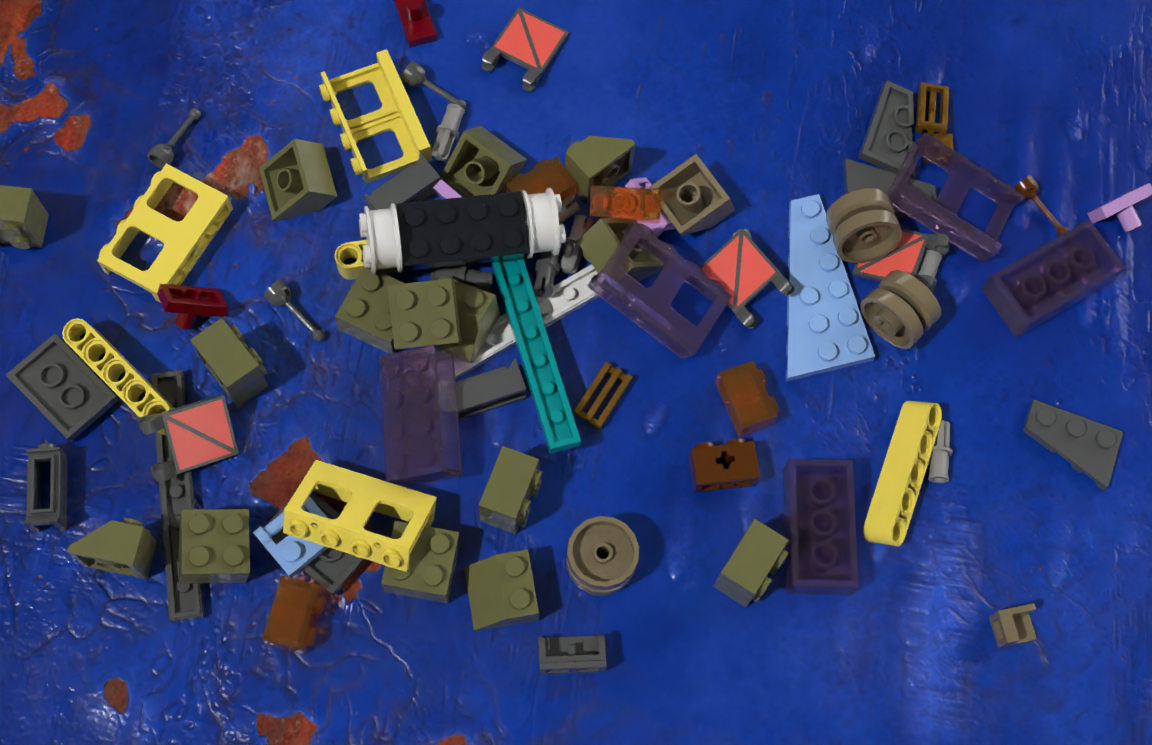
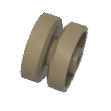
[826,188,903,263]
[860,270,941,349]
[566,516,639,596]

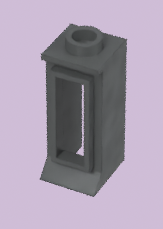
[364,153,441,210]
[441,358,527,422]
[23,443,68,532]

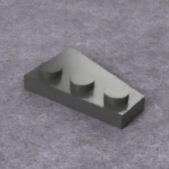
[858,80,915,179]
[843,158,938,218]
[1022,400,1123,491]

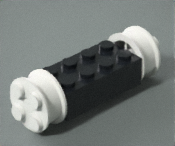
[359,187,566,275]

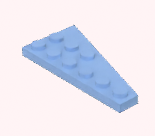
[786,194,875,382]

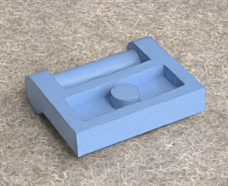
[253,496,327,578]

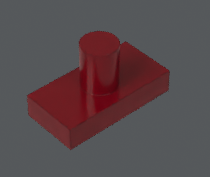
[393,0,437,48]
[157,284,228,330]

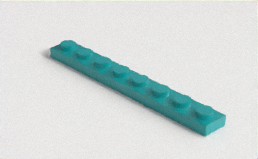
[491,258,581,454]

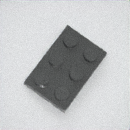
[6,333,119,443]
[267,492,366,596]

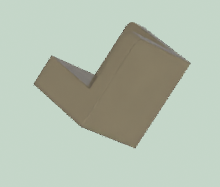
[989,603,1036,648]

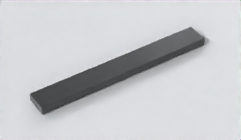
[151,370,205,623]

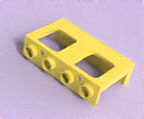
[319,49,432,184]
[97,163,233,303]
[283,460,437,572]

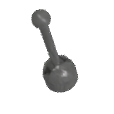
[401,60,466,110]
[147,108,201,169]
[264,279,325,342]

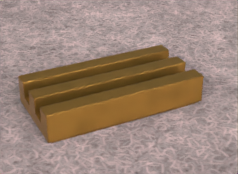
[916,82,949,137]
[574,361,633,430]

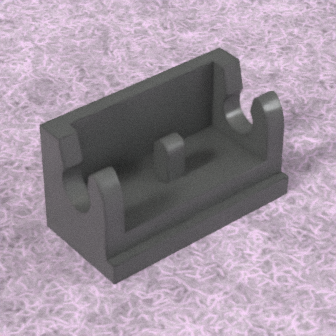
[538,635,607,675]

